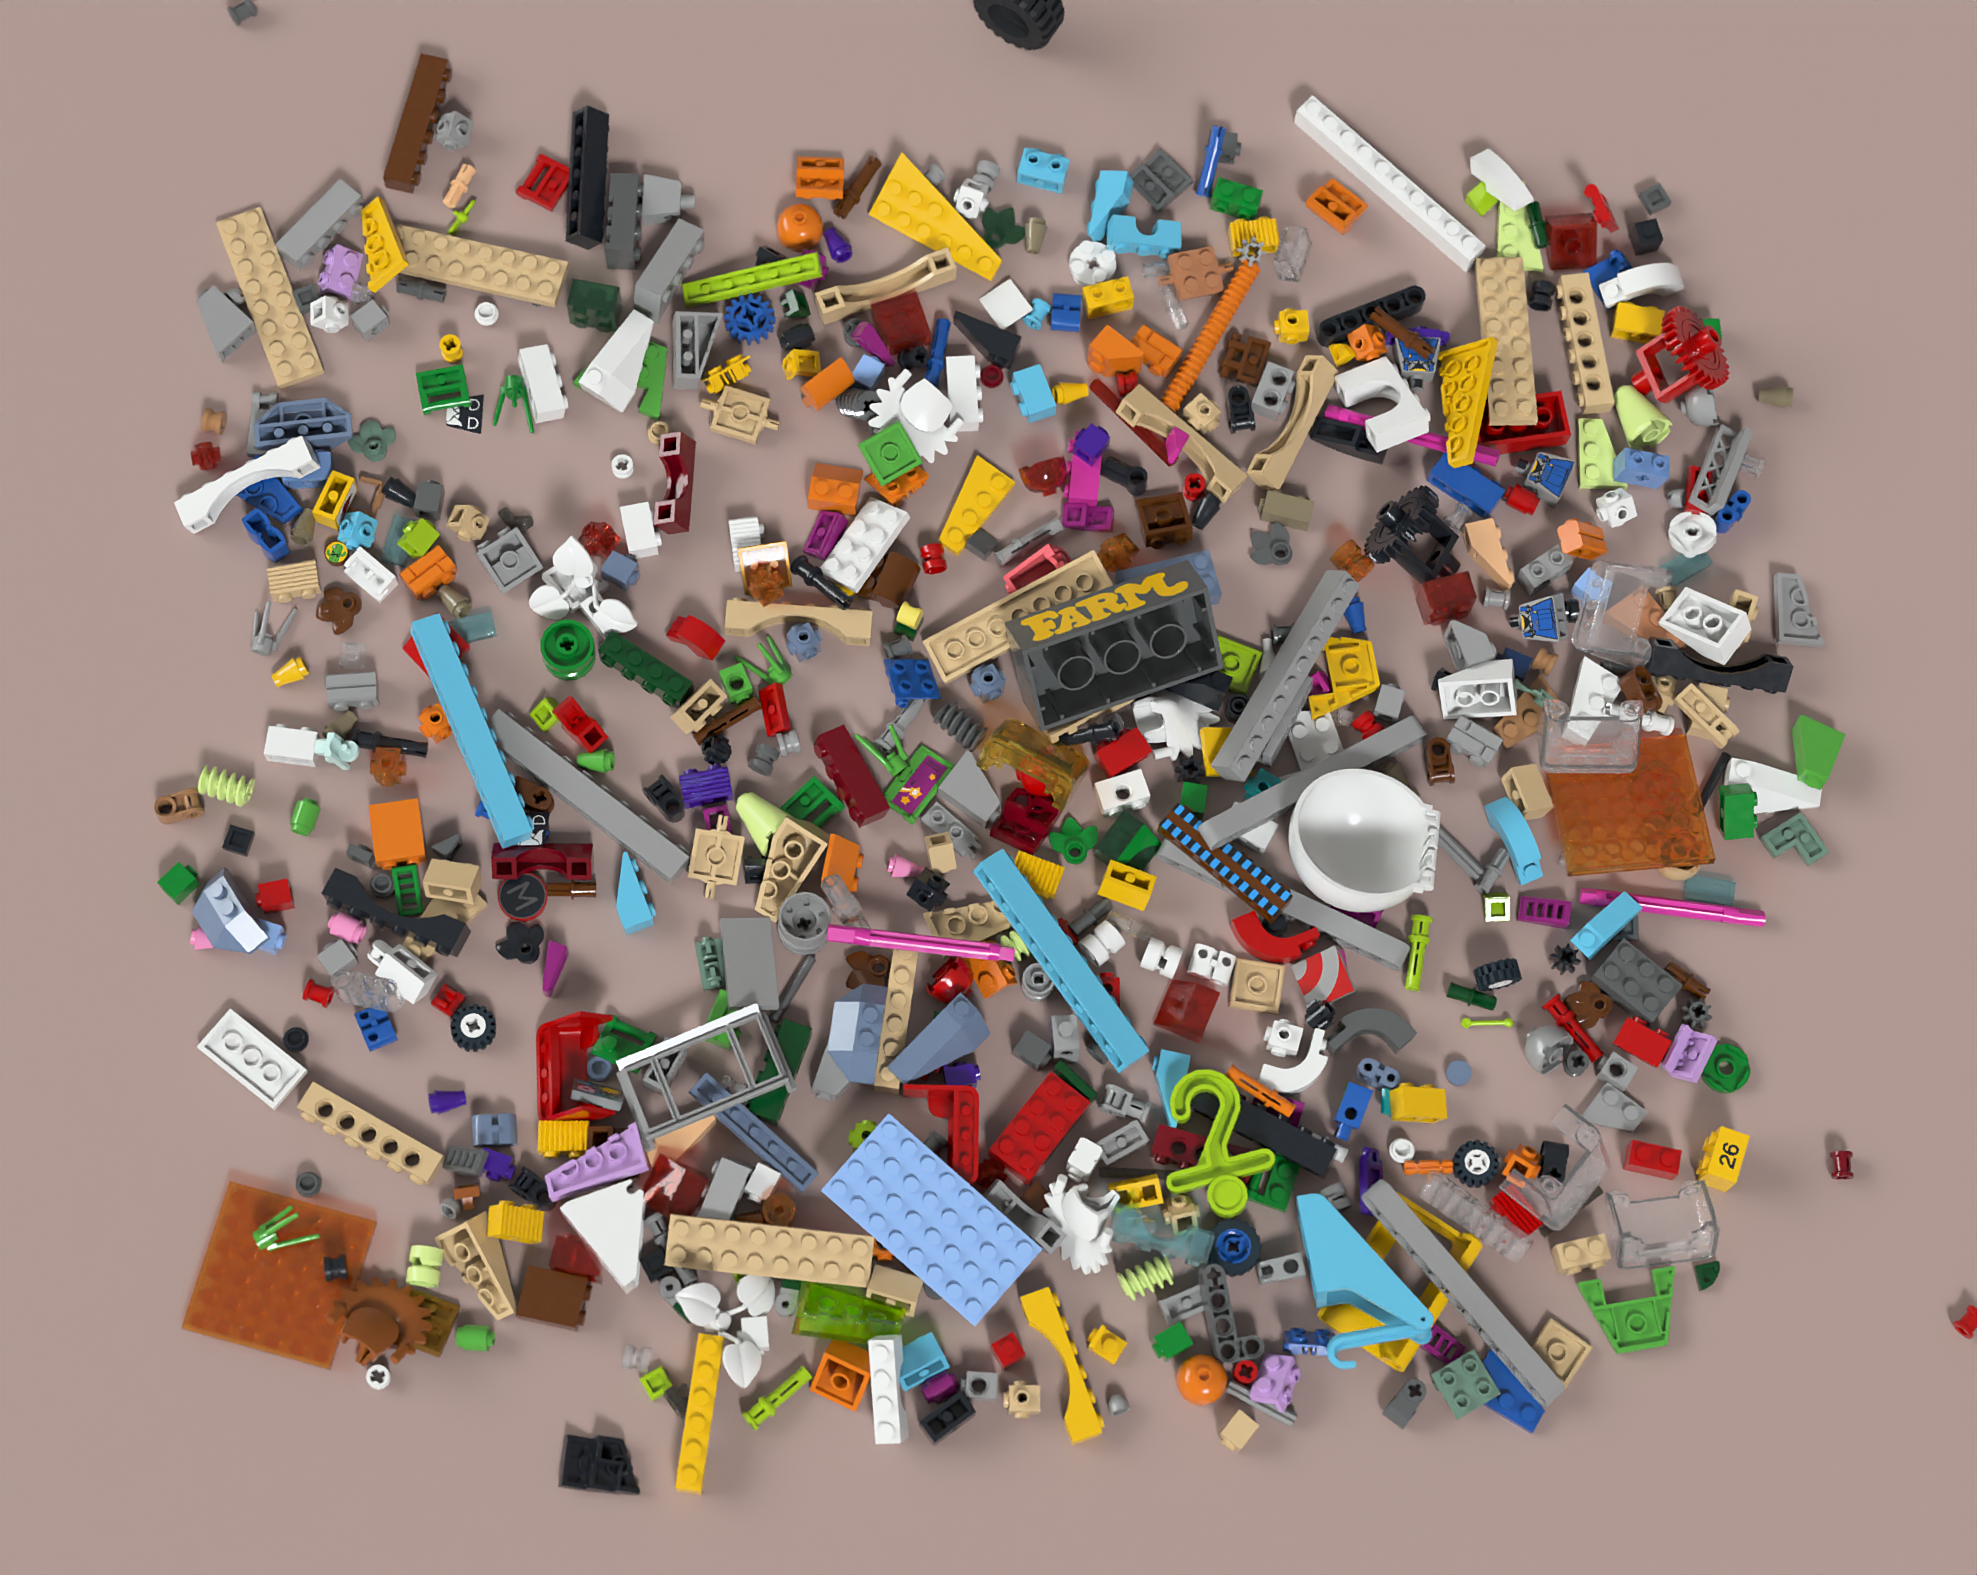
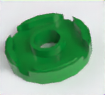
[1701,1044,1750,1094]

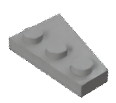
[1774,572,1825,648]

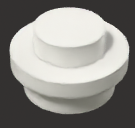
[475,302,499,326]
[1389,1138,1414,1163]

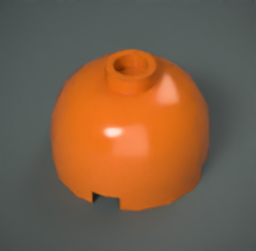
[776,204,823,253]
[1176,1354,1227,1406]

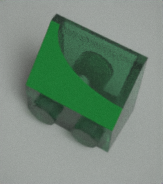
[1094,810,1162,871]

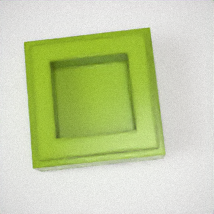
[639,1365,674,1402]

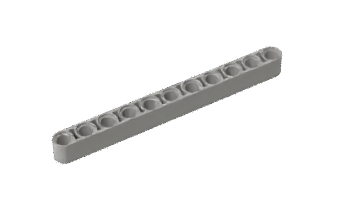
[1197,715,1428,850]
[1156,837,1410,971]
[1361,1179,1565,1407]

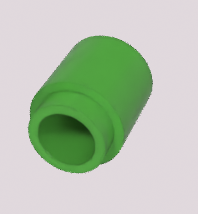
[290,798,321,836]
[456,1324,495,1351]

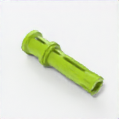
[1405,914,1433,991]
[741,1366,812,1431]

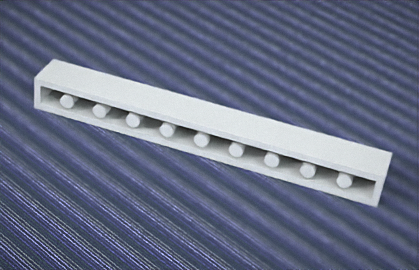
[1294,95,1486,272]

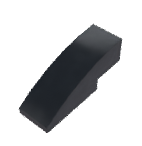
[1310,417,1388,464]

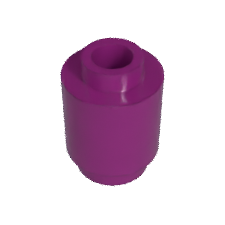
[920,1370,960,1404]

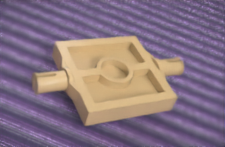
[700,385,781,445]
[688,815,745,899]

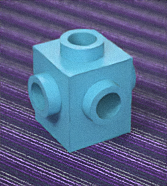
[337,511,378,551]

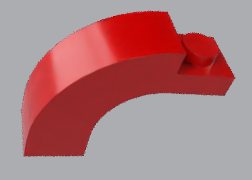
[1230,910,1320,964]

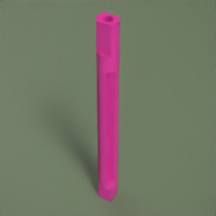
[1325,404,1500,466]
[1579,887,1766,927]
[826,924,1015,961]

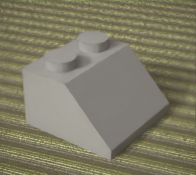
[1443,620,1496,672]

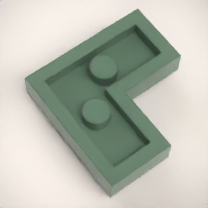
[1760,812,1829,867]

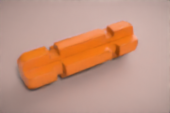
[1403,1159,1453,1175]

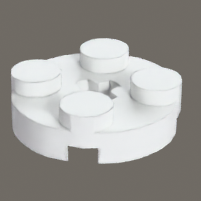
[1069,241,1116,287]
[1668,512,1717,558]

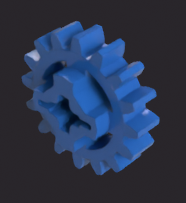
[724,294,776,346]

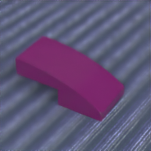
[1062,503,1115,532]

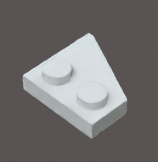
[542,566,609,613]

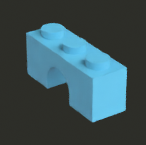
[1107,214,1181,259]

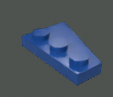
[236,454,303,525]
[1482,1349,1545,1434]

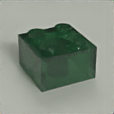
[567,279,623,333]

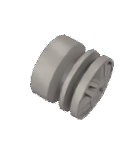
[778,892,831,956]

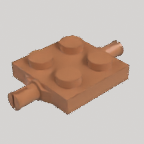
[1157,246,1234,302]

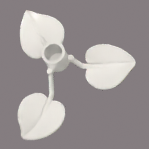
[529,536,638,633]
[675,1275,775,1388]

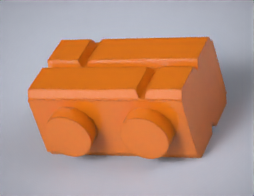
[1130,324,1183,378]
[1557,518,1608,561]
[399,545,458,601]

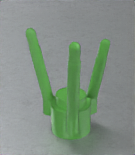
[734,636,793,685]
[855,724,909,777]
[252,1205,320,1252]

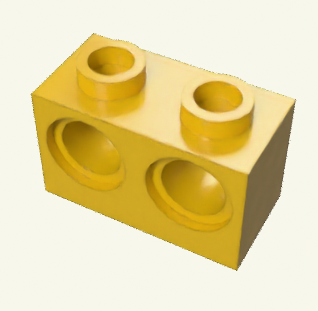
[1081,276,1135,320]

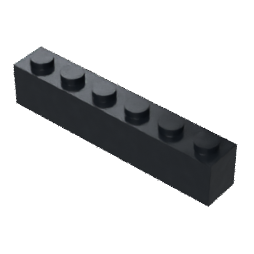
[565,105,610,250]
[1190,1092,1338,1179]

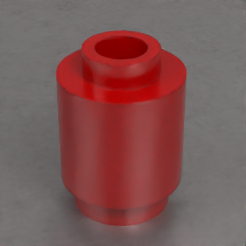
[1504,484,1541,515]

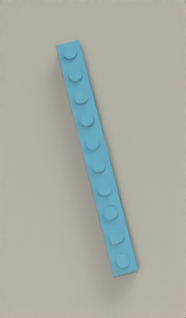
[410,613,534,849]
[973,848,1150,1073]

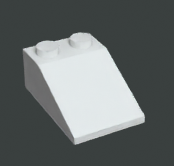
[1659,587,1751,665]
[1438,659,1517,719]

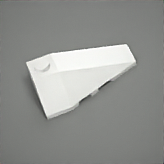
[579,309,654,413]
[1723,758,1822,814]

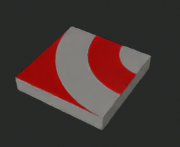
[1291,945,1356,1005]

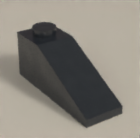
[953,311,1022,370]
[1165,671,1233,712]

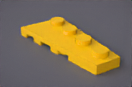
[361,196,409,293]
[938,455,1015,557]

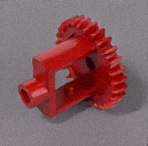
[1632,306,1730,403]

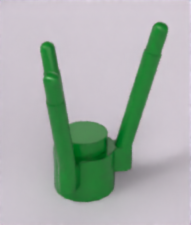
[492,375,534,434]

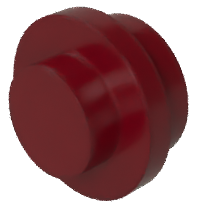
[980,365,1004,388]

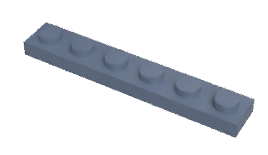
[688,1072,819,1193]

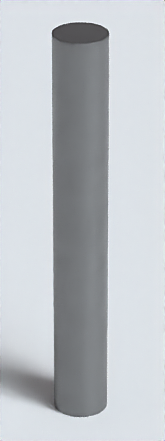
[769,955,816,1024]

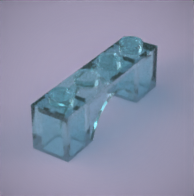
[1109,1203,1215,1267]

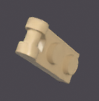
[1673,683,1739,749]

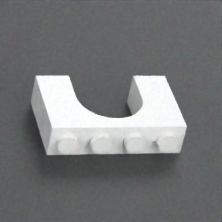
[1334,356,1431,452]

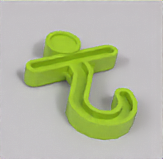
[1166,1069,1275,1218]

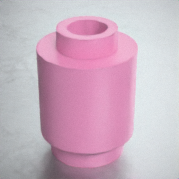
[328,911,367,944]

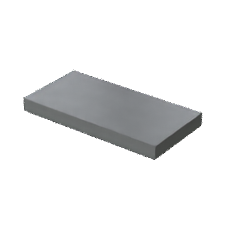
[720,917,779,1011]

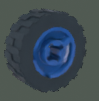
[1204,1219,1261,1277]

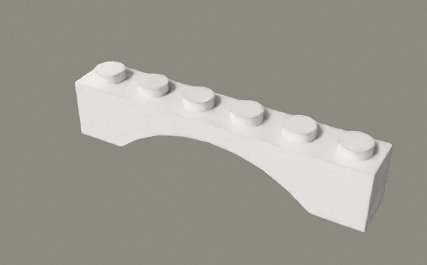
[174,435,321,534]

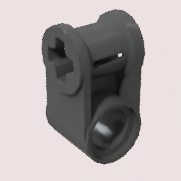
[1382,1379,1426,1429]

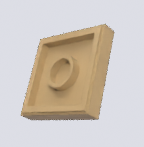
[1229,958,1285,1015]
[1531,1318,1593,1389]

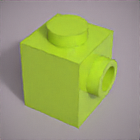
[397,518,440,559]

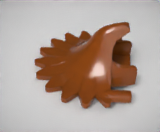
[326,1277,432,1366]

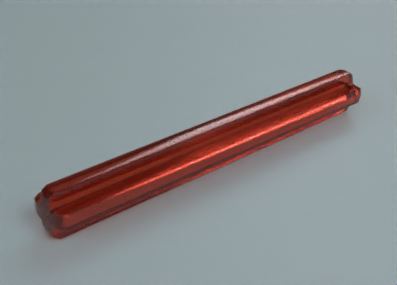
[1089,378,1178,467]

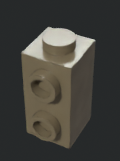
[1258,490,1315,532]

